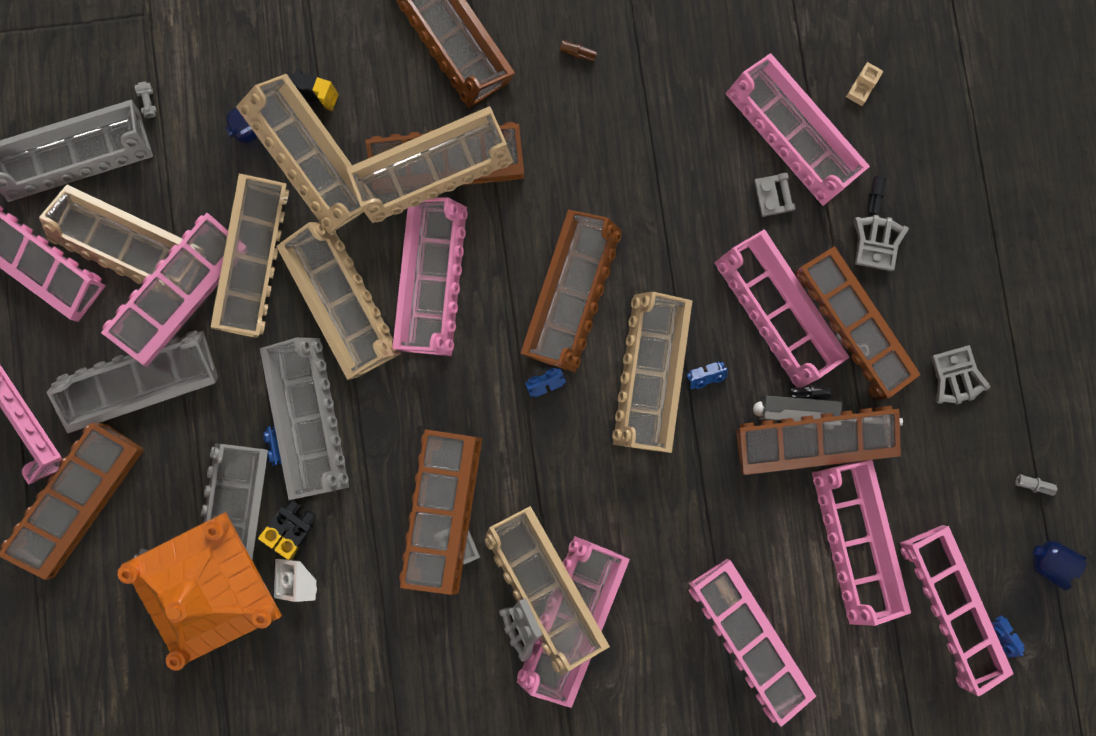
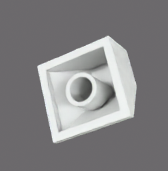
[274,559,317,602]

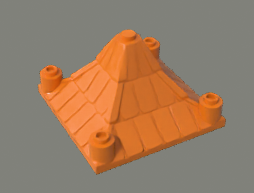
[118,512,282,671]

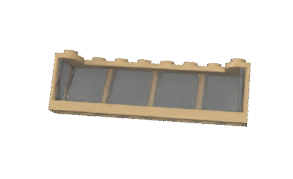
[236,74,375,234]
[346,106,514,223]
[211,173,289,338]
[39,185,205,302]
[277,222,401,380]
[612,292,692,453]
[484,506,610,676]

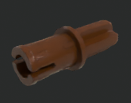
[559,39,597,62]

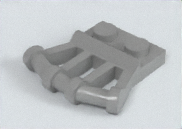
[854,215,909,271]
[931,345,990,405]
[499,598,543,662]

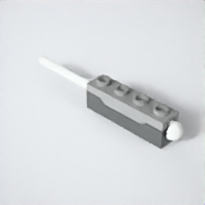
[753,396,903,429]

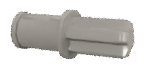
[1015,474,1057,496]

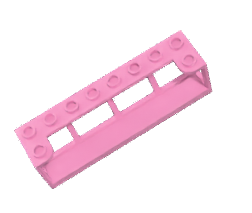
[714,229,850,388]
[812,460,911,626]
[900,525,1013,696]

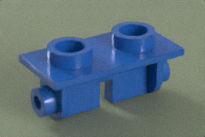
[686,361,727,389]
[525,368,566,398]
[263,426,282,466]
[991,616,1025,657]

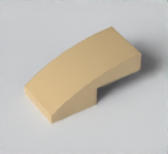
[846,62,883,106]

